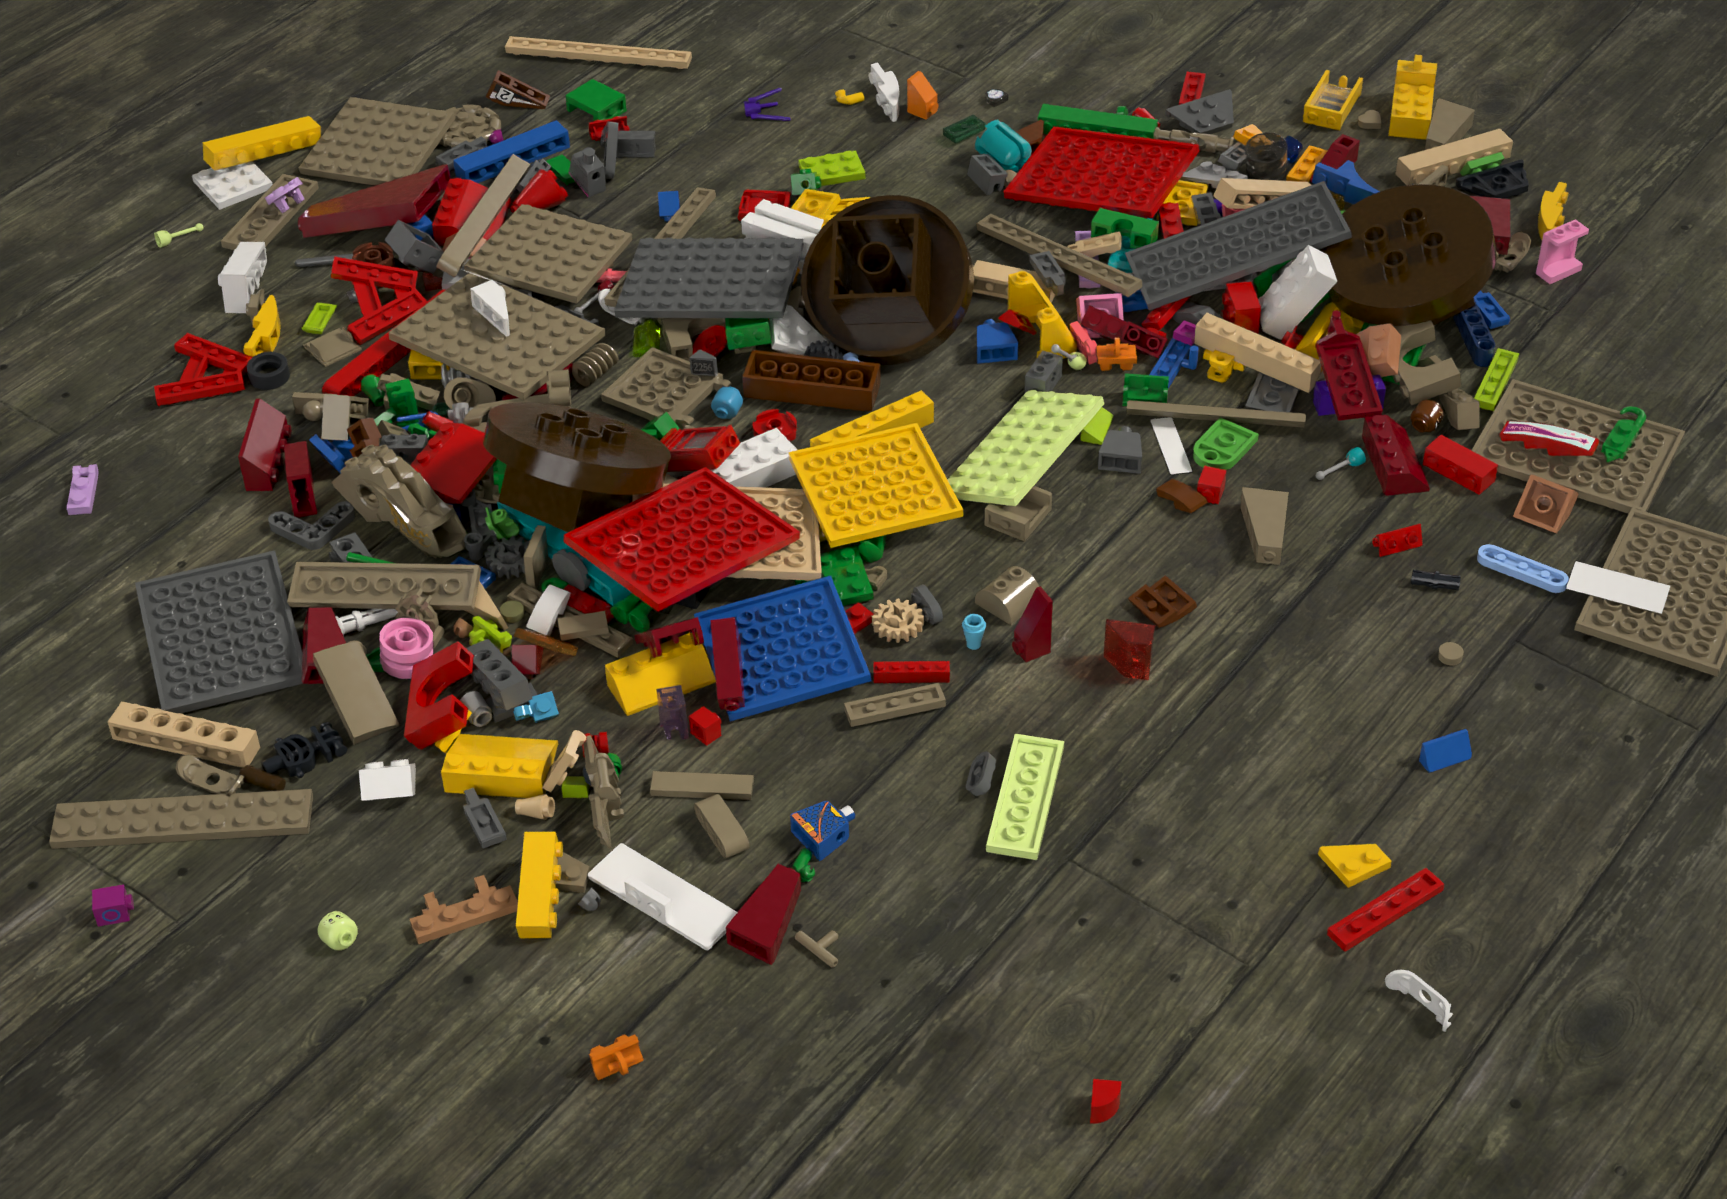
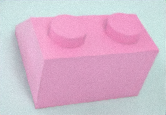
[1076,293,1124,338]

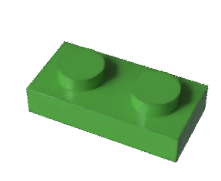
[1460,152,1505,177]

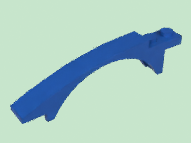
[1312,160,1380,204]

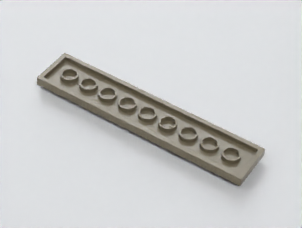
[49,789,313,849]

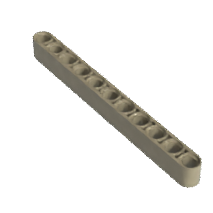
[436,154,531,278]

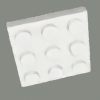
[192,161,273,210]

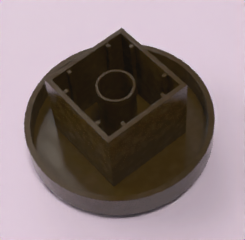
[1320,184,1496,326]
[801,195,974,365]
[483,402,671,532]

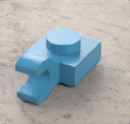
[513,691,559,723]

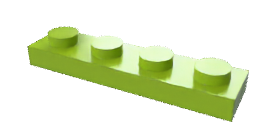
[1474,348,1519,411]

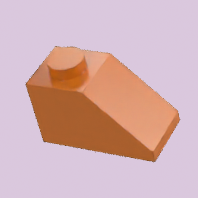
[907,71,938,120]

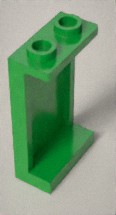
[725,318,772,350]

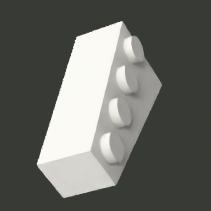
[218,242,267,313]

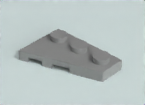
[1180,162,1248,188]

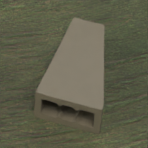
[1425,98,1475,150]
[1240,487,1289,565]

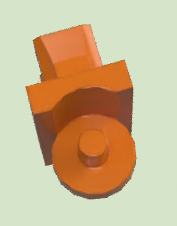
[1096,337,1137,371]
[589,1034,644,1080]

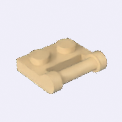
[542,730,586,792]

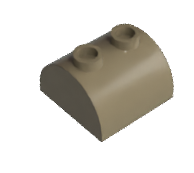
[975,566,1039,625]

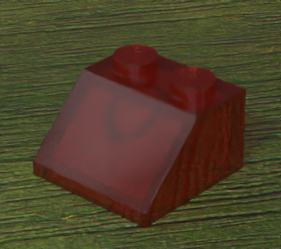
[1104,619,1155,680]

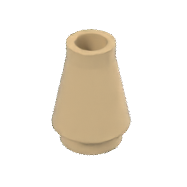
[515,794,555,820]

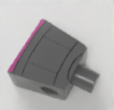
[569,147,606,198]

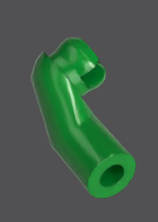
[792,849,815,882]

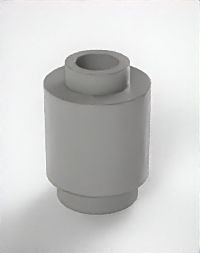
[460,691,492,727]

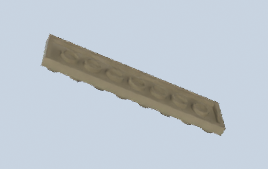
[287,562,481,611]

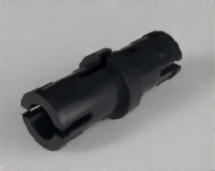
[1411,569,1461,591]

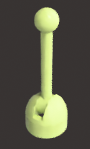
[154,223,204,248]

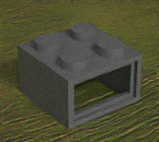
[385,220,444,274]

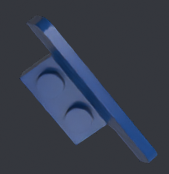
[309,434,354,474]

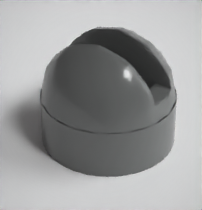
[578,888,601,911]

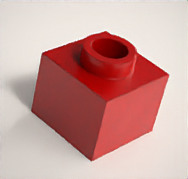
[689,706,722,746]

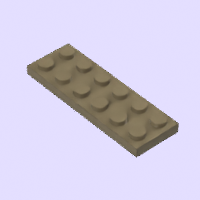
[221,174,319,250]

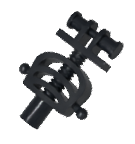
[261,722,347,778]

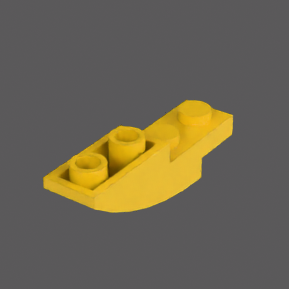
[1538,182,1569,240]
[243,295,281,357]

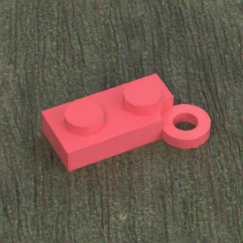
[1070,321,1097,365]

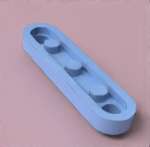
[1477,544,1569,593]

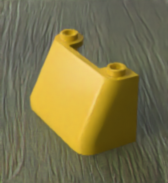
[1007,271,1077,359]

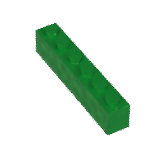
[1038,104,1158,139]

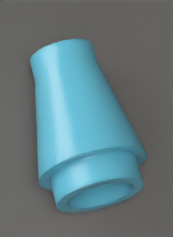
[962,614,986,650]

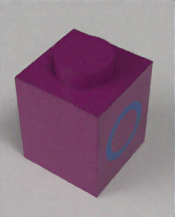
[92,884,134,927]

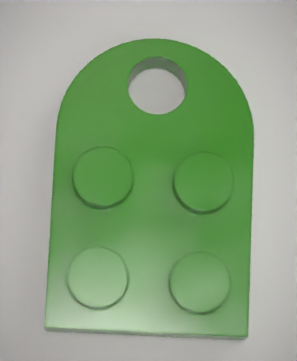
[1193,417,1259,470]

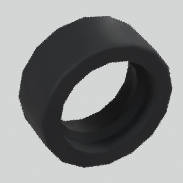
[246,352,290,390]

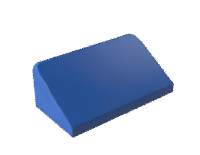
[1419,729,1472,772]

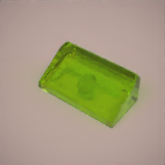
[633,319,660,357]

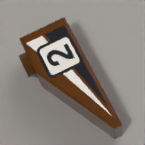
[486,70,550,109]

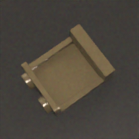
[984,486,1052,542]

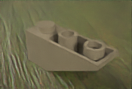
[1438,388,1479,430]

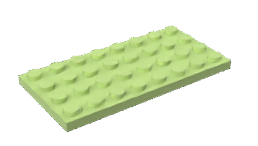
[947,390,1104,506]

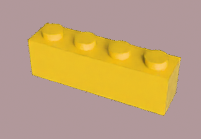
[516,832,563,938]

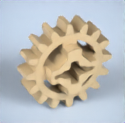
[872,599,924,643]

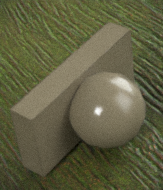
[292,392,337,422]

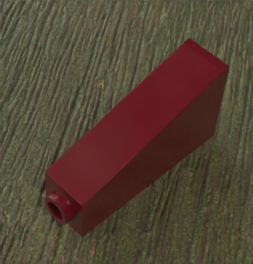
[1470,196,1510,255]
[284,441,317,518]
[302,607,346,684]
[710,617,745,711]
[726,863,801,965]

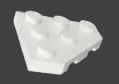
[769,305,830,356]

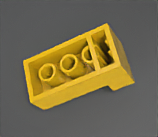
[1388,55,1437,140]

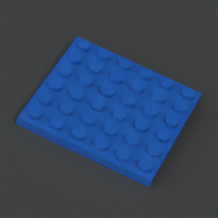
[694,576,871,721]

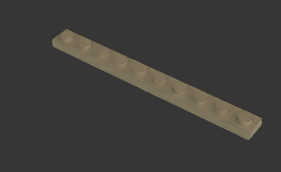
[604,187,716,307]
[976,214,1143,297]

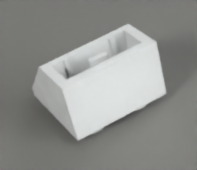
[359,759,416,801]

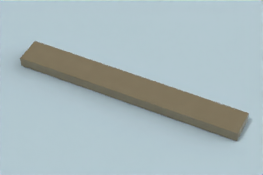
[1127,400,1306,428]

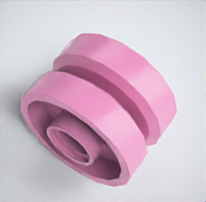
[379,618,433,679]

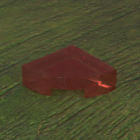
[422,273,443,291]

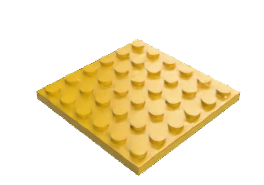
[788,423,963,548]

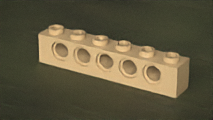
[108,702,260,768]

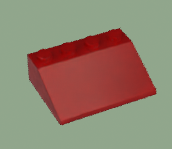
[432,178,511,246]
[410,422,497,504]

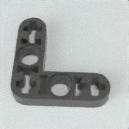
[600,122,618,179]
[268,501,355,550]

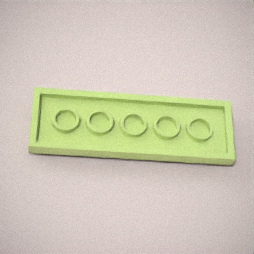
[986,734,1064,860]

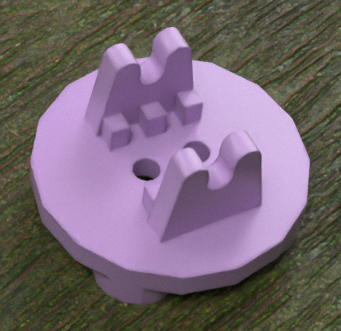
[265,177,305,213]

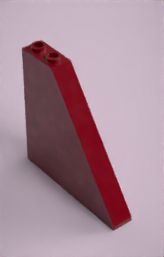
[298,164,451,238]

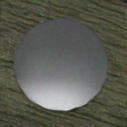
[552,549,591,591]

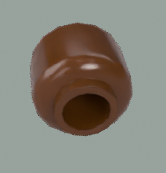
[1410,400,1444,433]

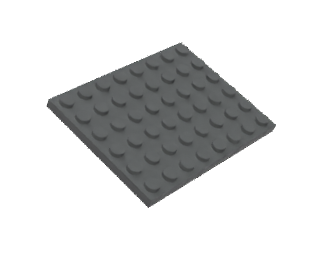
[614,238,804,318]
[135,550,303,713]

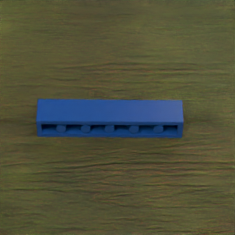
[453,120,570,183]

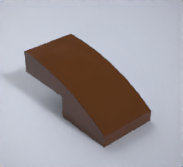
[1156,479,1207,513]

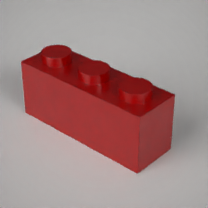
[1423,435,1498,495]

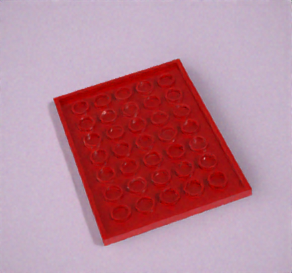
[1003,127,1199,219]
[564,467,800,612]

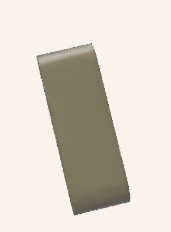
[694,794,750,859]

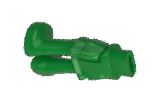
[610,593,652,633]

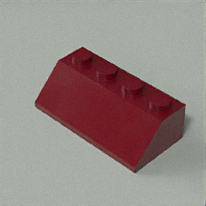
[238,399,292,491]
[1362,415,1430,496]

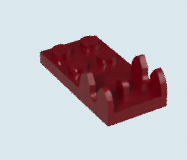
[634,617,704,658]

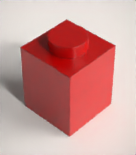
[1197,466,1227,504]

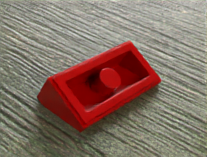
[998,309,1037,335]

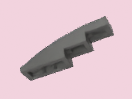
[1191,192,1221,226]

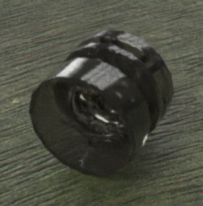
[1245,132,1288,181]

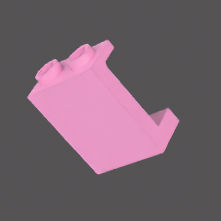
[1536,220,1589,284]

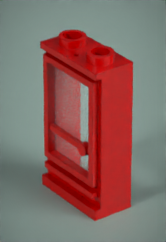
[660,425,740,472]

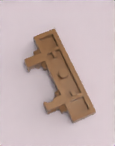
[410,875,518,944]

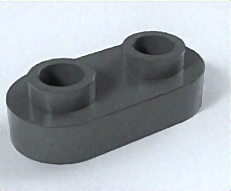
[911,584,943,625]
[966,751,996,796]

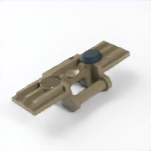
[583,735,624,849]

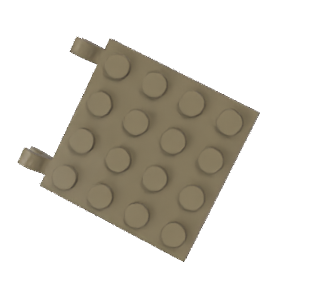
[601,347,731,430]

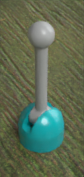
[1316,447,1366,480]

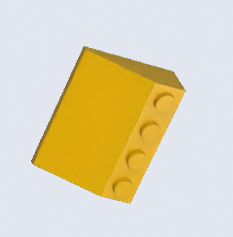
[441,734,558,798]

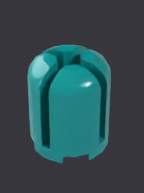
[975,120,1032,173]

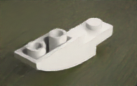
[869,63,900,122]

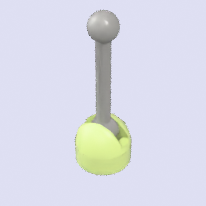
[1051,344,1087,370]

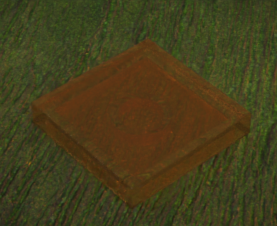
[514,628,578,656]

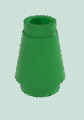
[361,375,385,406]

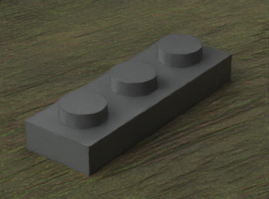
[1218,141,1255,170]

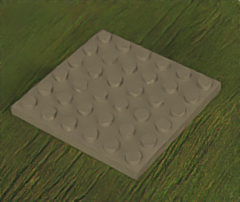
[299,97,455,186]
[464,204,632,304]

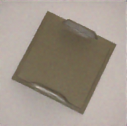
[303,327,362,367]

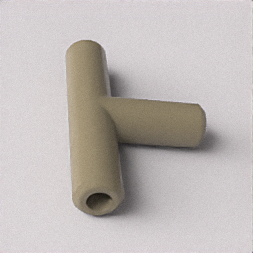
[795,930,838,968]

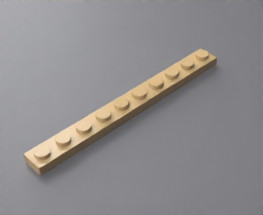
[505,36,692,69]

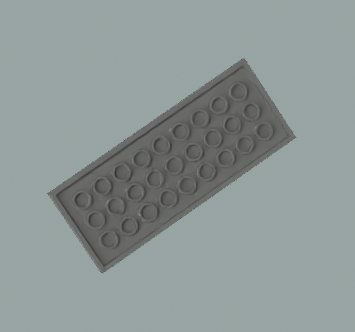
[1125,181,1352,310]

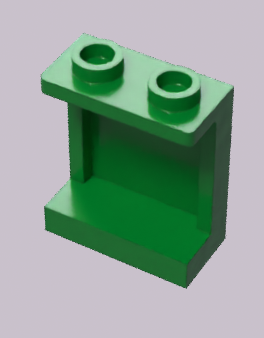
[565,79,627,121]

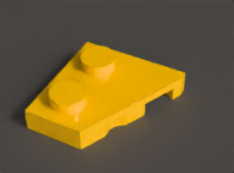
[1318,844,1392,888]

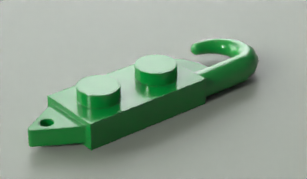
[1601,406,1646,463]

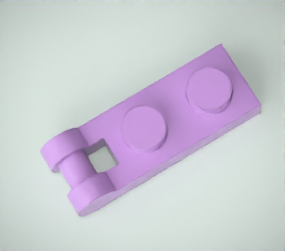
[67,464,98,515]

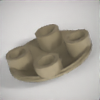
[473,473,500,504]

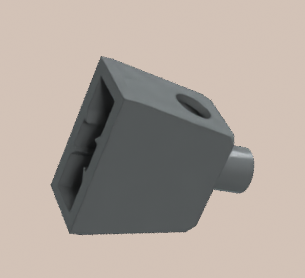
[1098,426,1142,474]

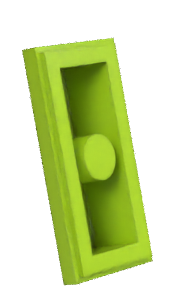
[1081,407,1113,445]

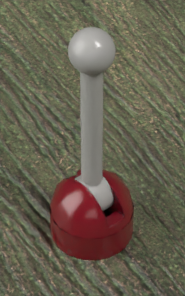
[574,279,614,313]

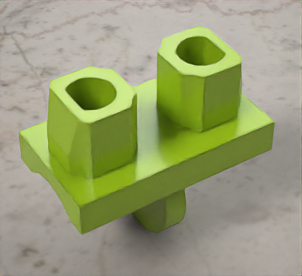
[469,616,512,653]

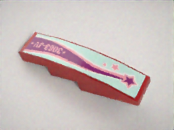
[1500,421,1599,456]

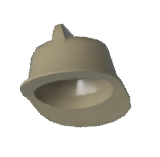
[444,377,496,415]

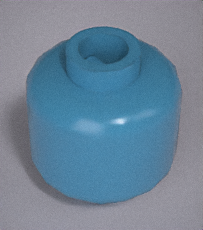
[711,387,743,419]

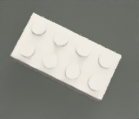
[1258,245,1337,340]
[711,428,797,488]

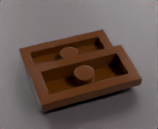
[1128,575,1197,628]

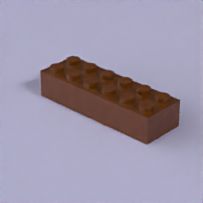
[743,350,880,412]

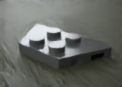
[1165,89,1234,134]

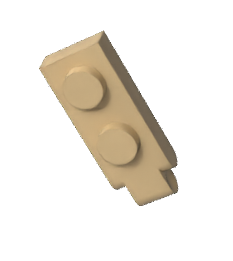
[1067,232,1122,258]

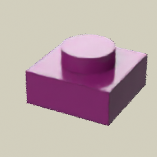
[1173,321,1196,346]

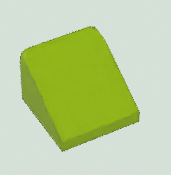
[561,776,590,798]

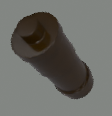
[239,765,286,791]

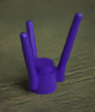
[744,88,791,121]

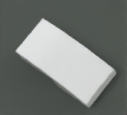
[526,584,571,636]

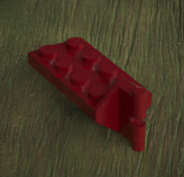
[1315,310,1383,421]

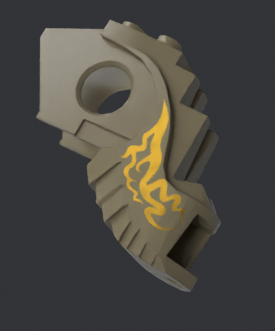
[332,445,467,559]

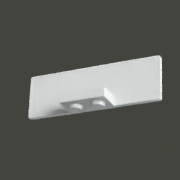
[588,843,737,950]

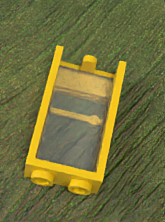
[1303,70,1363,131]

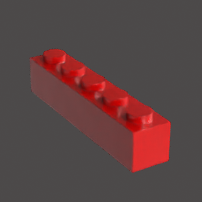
[873,661,950,683]

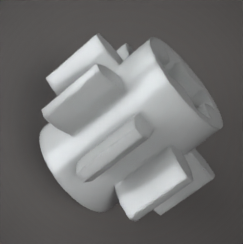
[448,403,473,423]

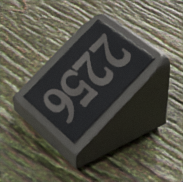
[690,350,718,376]

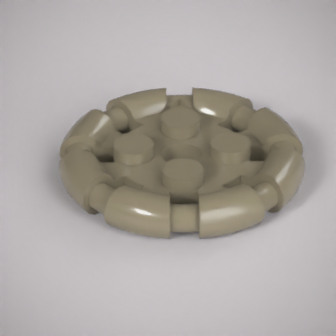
[439,105,501,148]

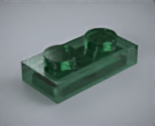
[943,115,986,144]

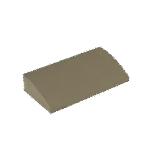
[313,641,399,745]

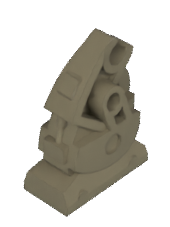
[395,588,445,648]

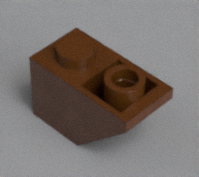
[1016,120,1044,155]

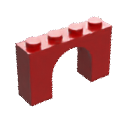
[404,641,474,750]

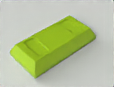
[302,303,337,334]

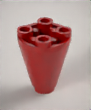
[510,169,568,213]

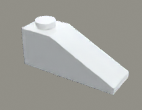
[470,280,510,337]

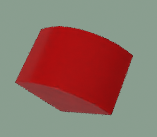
[1090,1079,1122,1124]

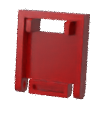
[738,189,791,221]

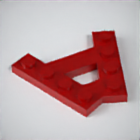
[331,256,427,345]
[154,333,252,406]

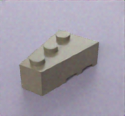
[320,394,369,441]

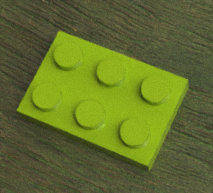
[798,150,866,186]

